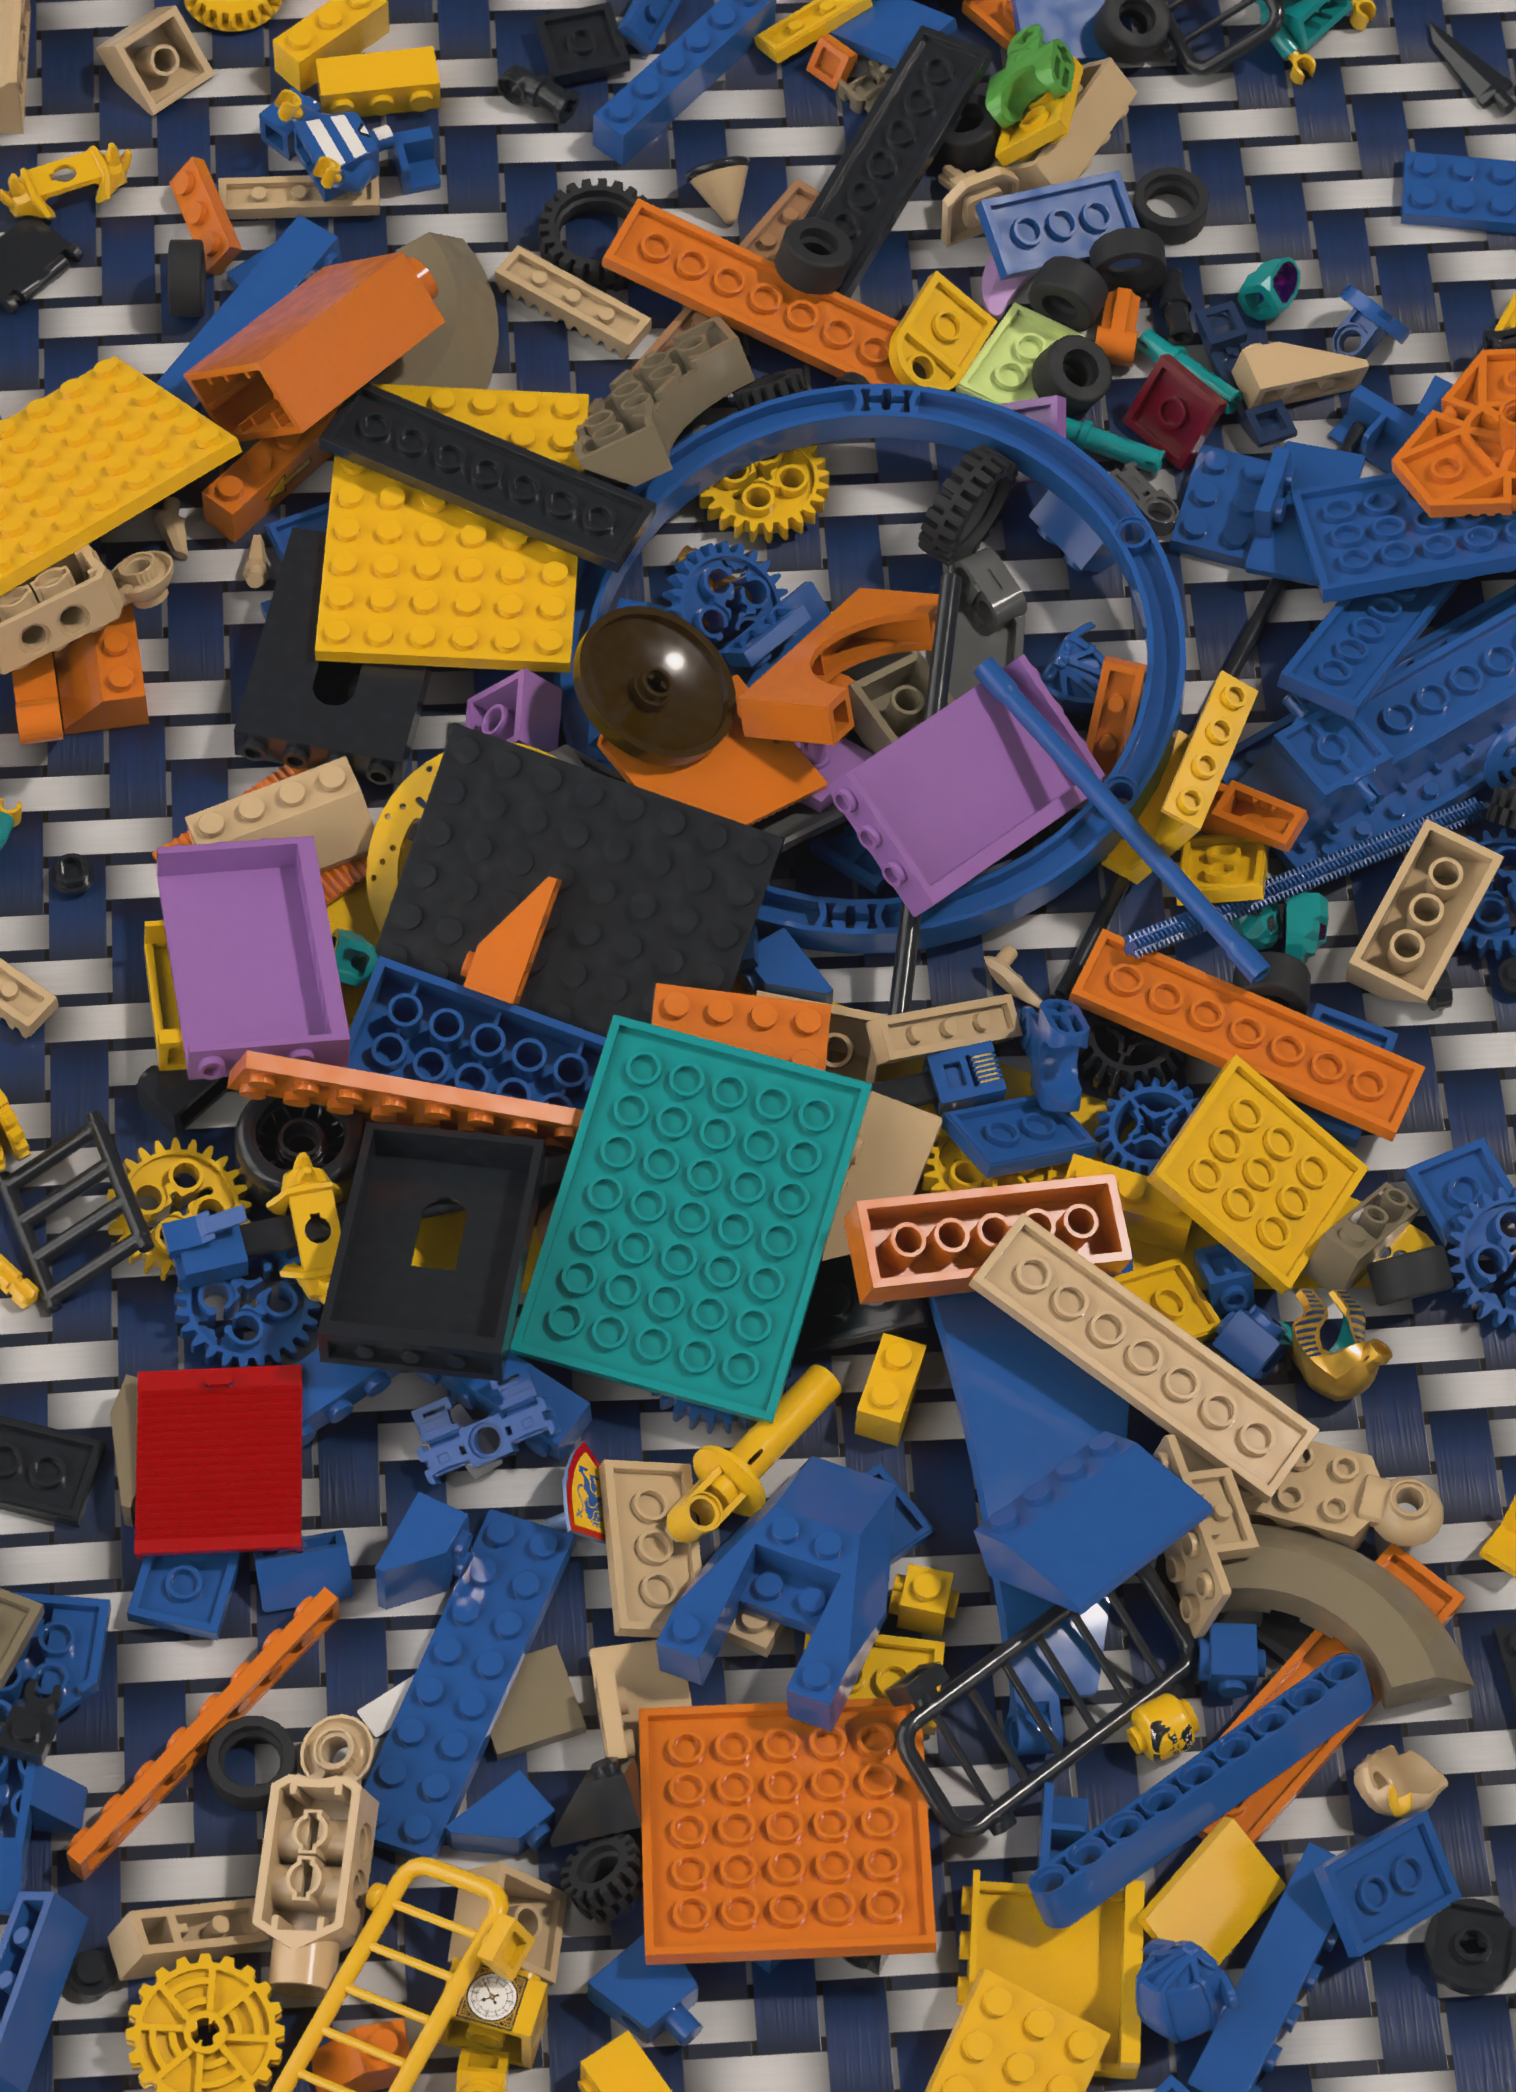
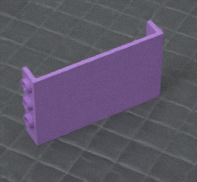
[826,654,1107,917]
[156,836,350,1080]

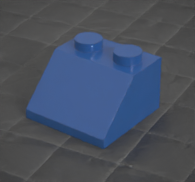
[1029,490,1140,572]
[375,1492,474,1610]

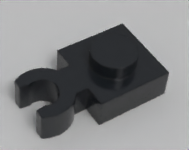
[0,1678,62,1766]

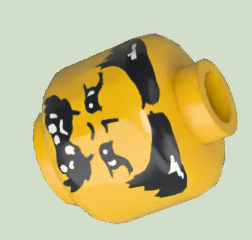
[1126,1693,1199,1763]

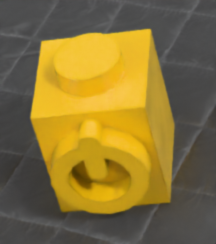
[888,1563,960,1637]
[455,2048,510,2092]

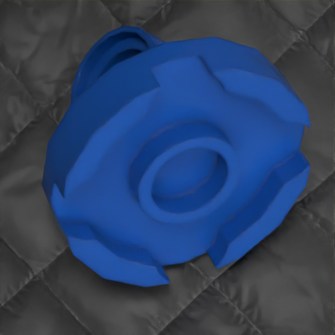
[1332,283,1412,359]

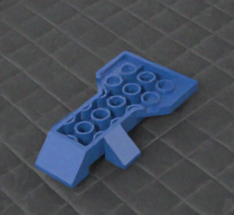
[0,1592,111,1916]

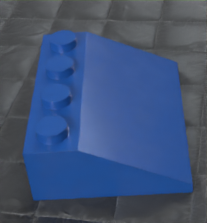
[974,1431,1214,1615]

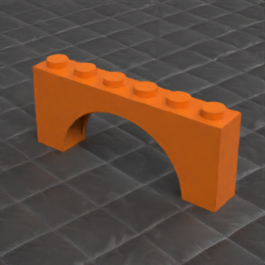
[737,588,939,745]

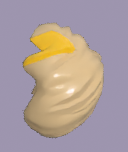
[1354,1745,1448,1818]

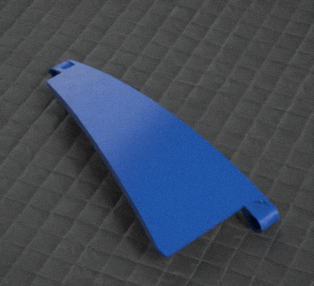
[927,1251,1133,1756]

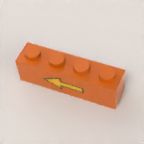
[202,407,339,543]

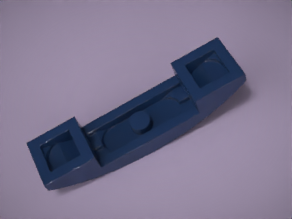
[1195,300,1298,448]

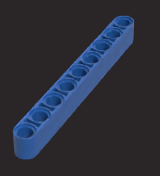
[1029,1653,1375,1929]

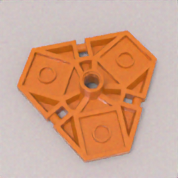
[1391,349,1516,518]

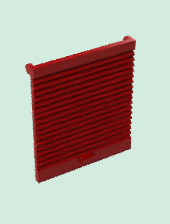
[134,1364,304,1559]

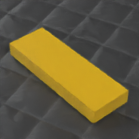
[754,0,873,64]

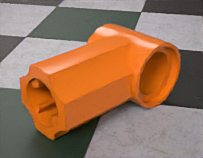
[1095,287,1141,368]

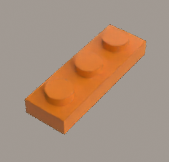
[169,156,242,276]
[1086,656,1147,777]

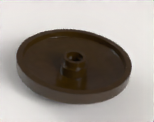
[572,606,736,766]

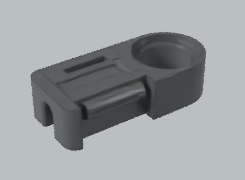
[1109,462,1179,536]

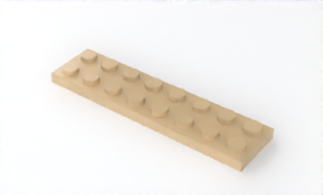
[968,1212,1320,1504]

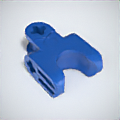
[1019,999,1090,1112]

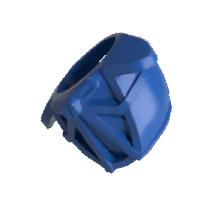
[1040,622,1105,716]
[1135,1939,1240,2043]

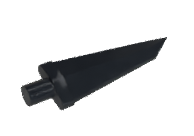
[1429,20,1516,114]

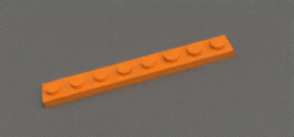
[66,1587,340,1881]

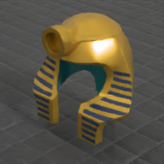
[1279,1289,1393,1401]

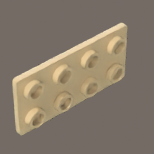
[822,1091,943,1261]
[1153,1434,1259,1638]
[589,1640,692,1774]

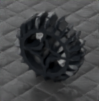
[1077,1009,1187,1098]

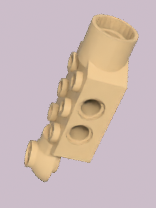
[0,544,174,675]
[1177,1439,1444,1551]
[252,1714,379,1999]

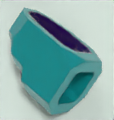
[1237,257,1300,321]
[1282,892,1329,963]

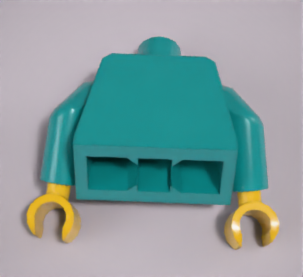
[1255,0,1376,85]

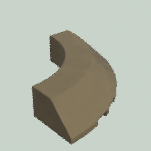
[370,232,499,389]
[573,316,755,487]
[1220,1523,1475,1709]

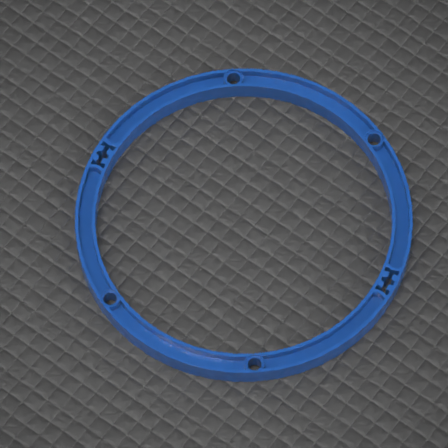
[554,384,1186,954]

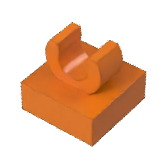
[806,34,859,90]

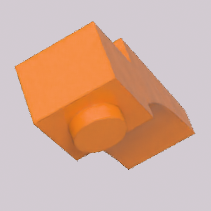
[1200,780,1309,853]

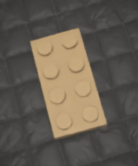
[599,1459,702,1638]

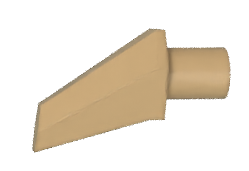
[154,497,188,560]
[242,535,270,588]

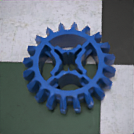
[1094,1077,1201,1176]

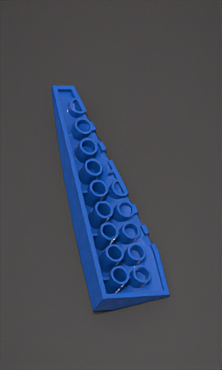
[344,956,606,1110]

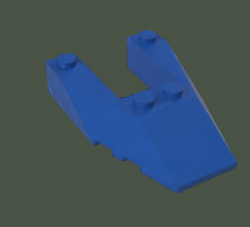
[656,1456,897,1732]

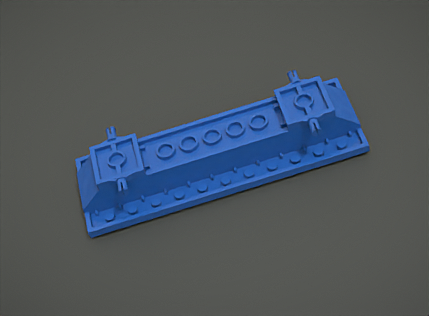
[1221,584,1516,891]

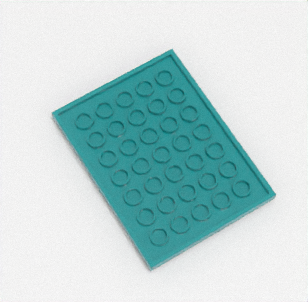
[510,1014,872,1424]

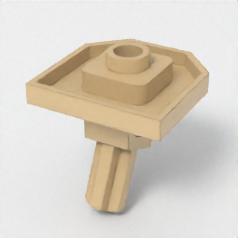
[938,165,1019,248]

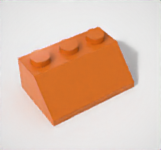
[54,603,149,735]

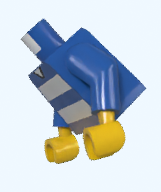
[274,89,395,202]

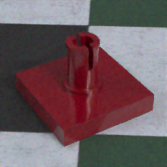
[1122,354,1228,470]

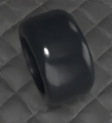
[234,1095,366,1216]

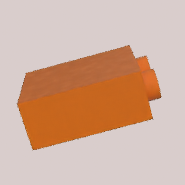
[183,251,446,442]

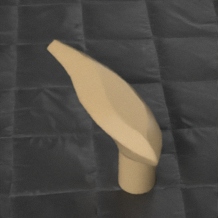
[984,945,1043,1009]

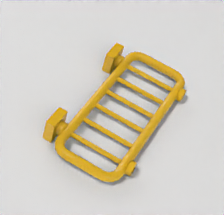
[271,1856,536,2092]

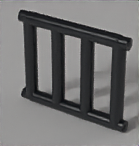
[0,1111,155,1313]

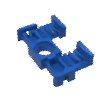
[411,1363,561,1484]

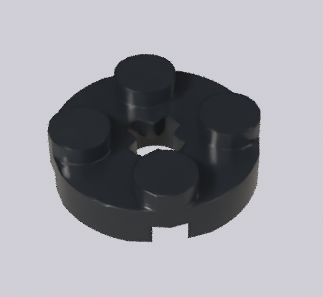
[1423,1898,1516,1995]

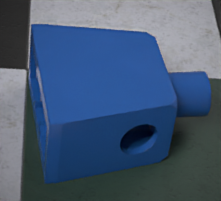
[588,1934,703,2047]

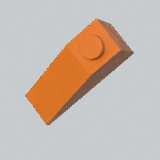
[461,876,562,1004]

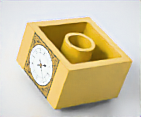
[439,1957,548,2069]

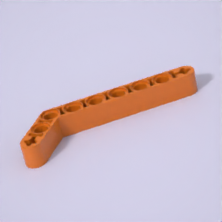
[12,652,64,745]

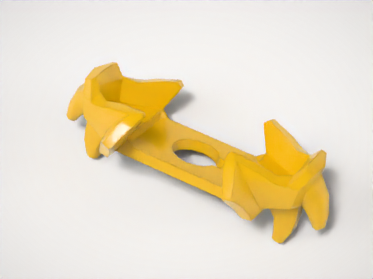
[0,143,132,220]
[266,1152,343,1305]

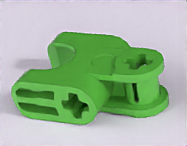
[985,24,1075,129]

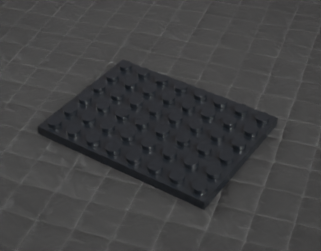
[375,723,785,1038]

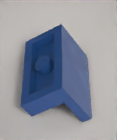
[253,1530,354,1612]

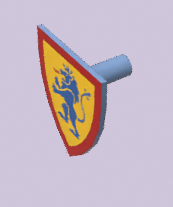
[545,1441,606,1544]

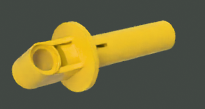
[667,1365,841,1543]

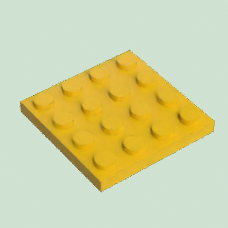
[1146,1054,1369,1295]

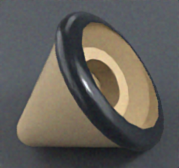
[685,156,751,224]

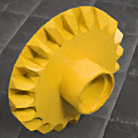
[183,0,283,32]

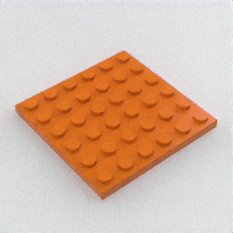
[638,1698,936,1965]

